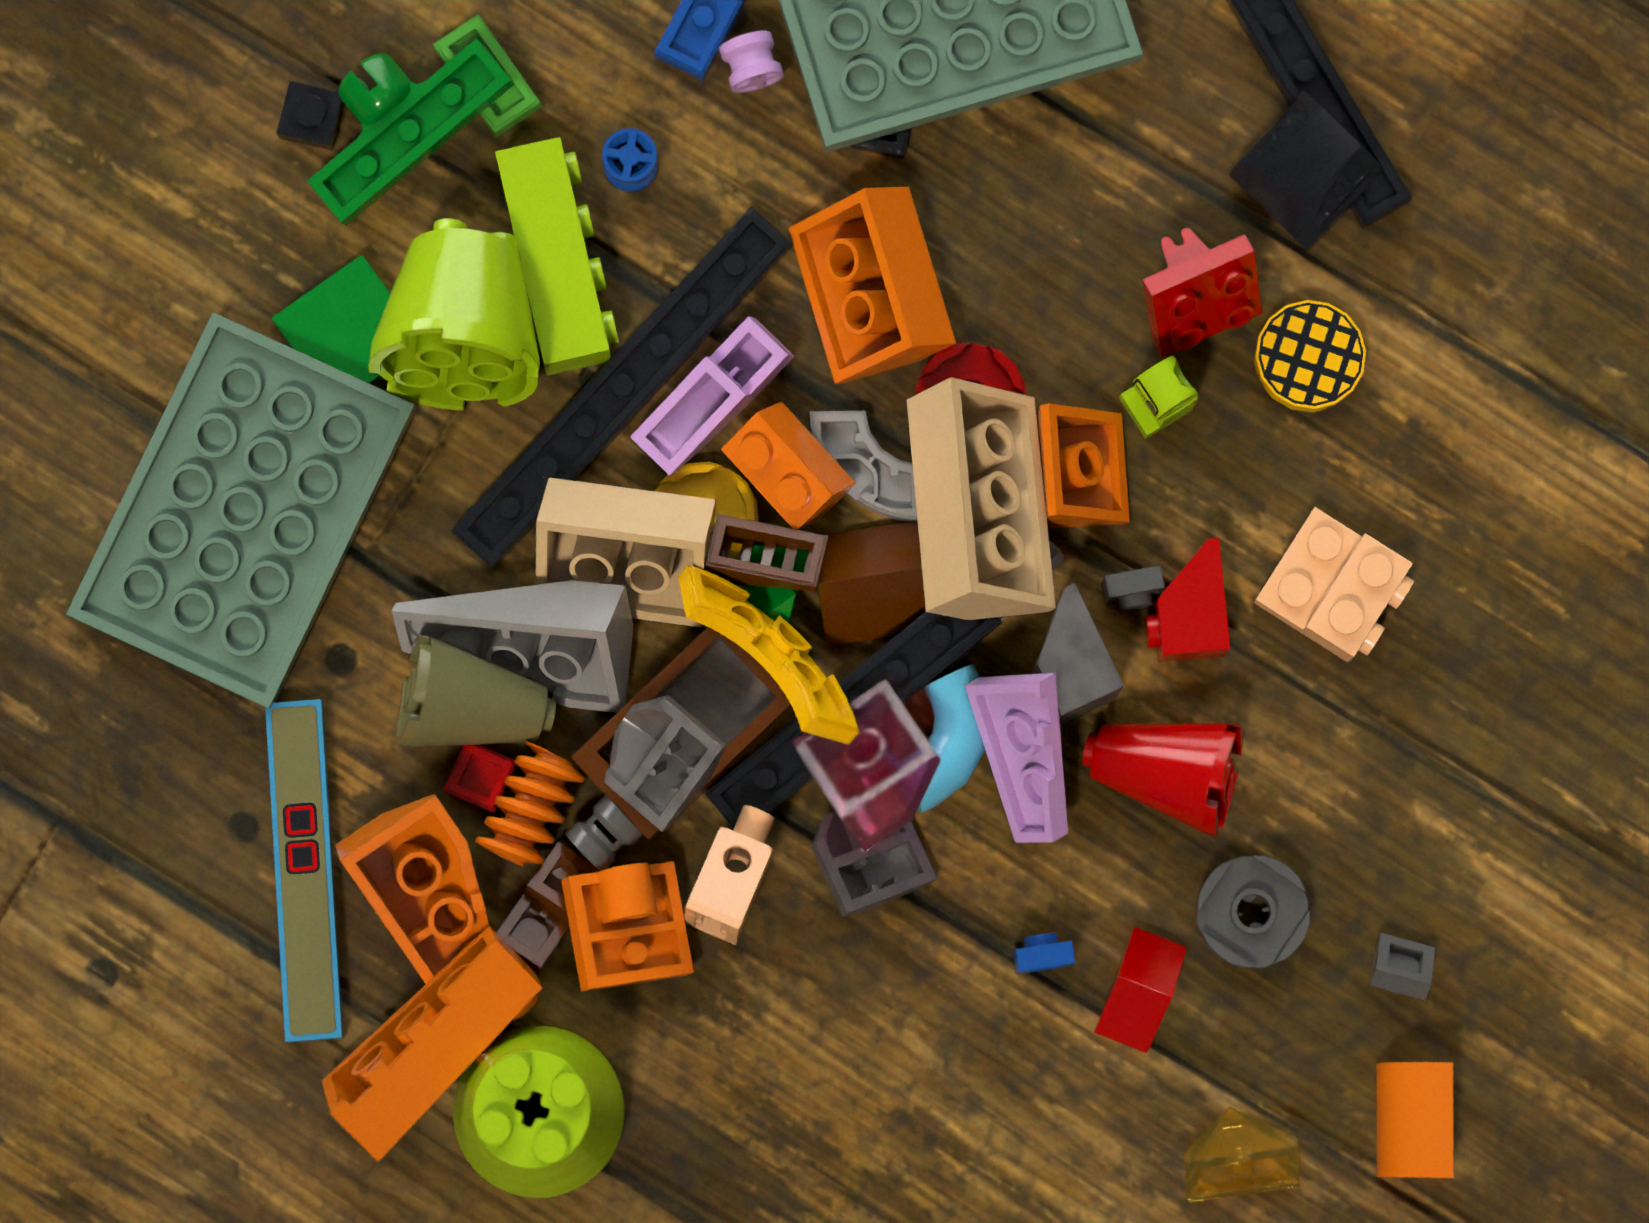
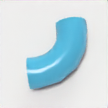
[897,664,985,813]

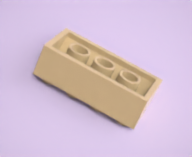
[907,377,1056,620]

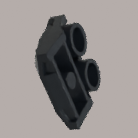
[1228,90,1384,251]

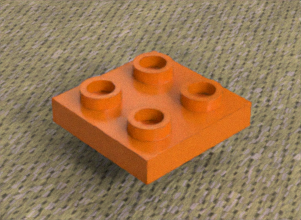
[561,861,694,992]

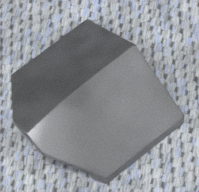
[604,695,727,832]
[811,805,937,917]

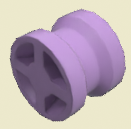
[719,31,784,93]

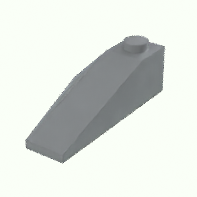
[392,580,633,713]

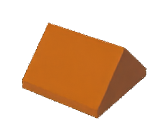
[1036,403,1130,529]

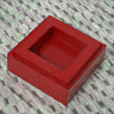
[443,744,517,815]

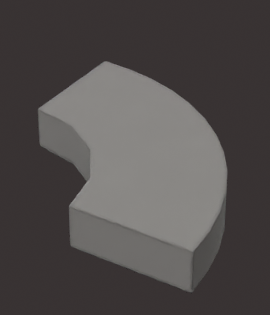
[810,411,918,522]

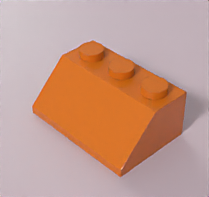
[788,186,956,384]

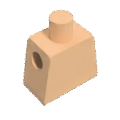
[684,805,775,945]

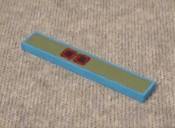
[265,699,344,1043]

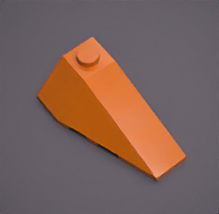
[335,794,490,984]

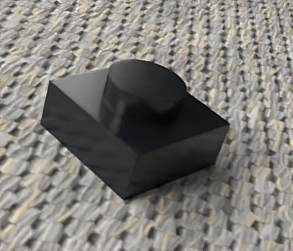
[277,81,344,151]

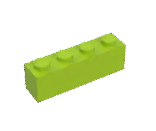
[495,137,619,376]

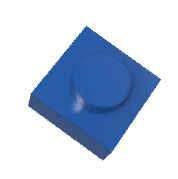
[1012,933,1075,975]

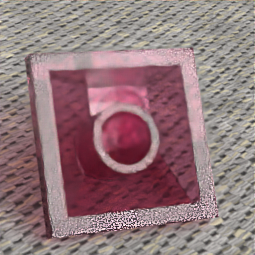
[792,679,941,852]

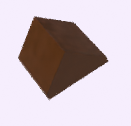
[817,521,926,648]

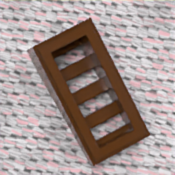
[705,514,828,591]

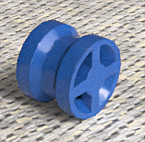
[602,128,658,192]

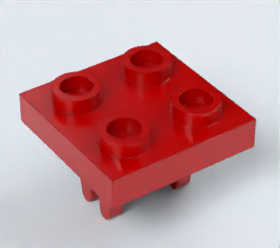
[1142,228,1262,358]

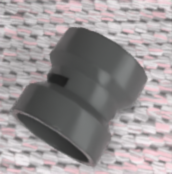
[565,795,644,871]

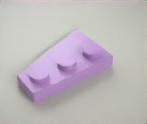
[964,673,1068,843]

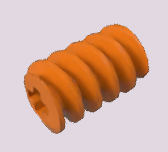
[474,741,586,867]

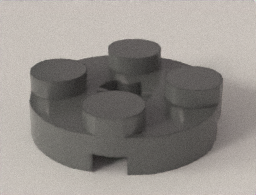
[1195,856,1310,969]

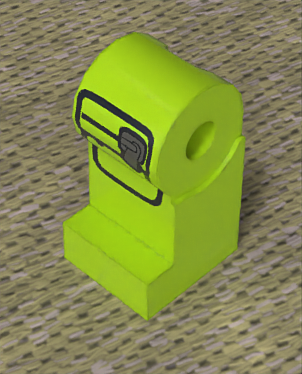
[1119,356,1198,439]

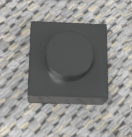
[1101,565,1165,611]
[1370,932,1435,1000]

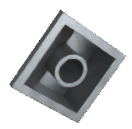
[1032,583,1124,725]

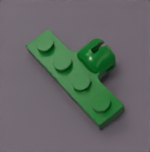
[307,38,515,226]

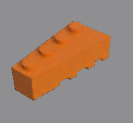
[322,926,542,1162]

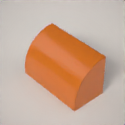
[1376,1062,1454,1178]

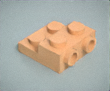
[1253,507,1414,662]

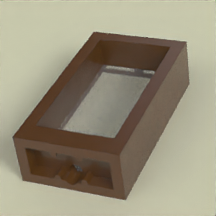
[571,627,793,842]

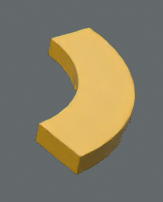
[678,565,859,745]

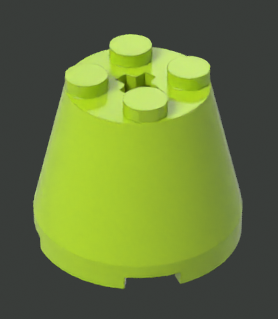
[368,218,540,411]
[453,1026,625,1198]

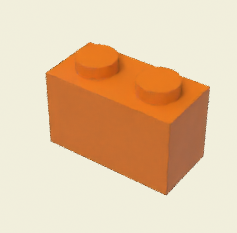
[721,401,856,530]

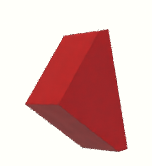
[1093,927,1187,1053]

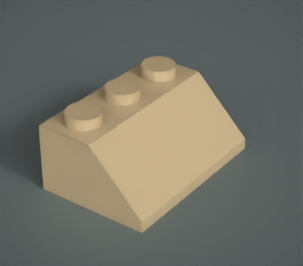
[535,478,716,627]

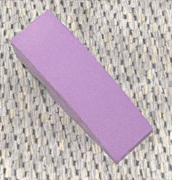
[630,316,795,476]

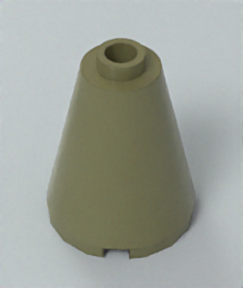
[397,634,556,748]

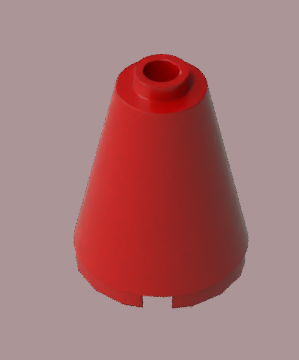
[1082,723,1244,836]

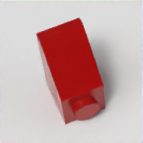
[1144,538,1230,662]

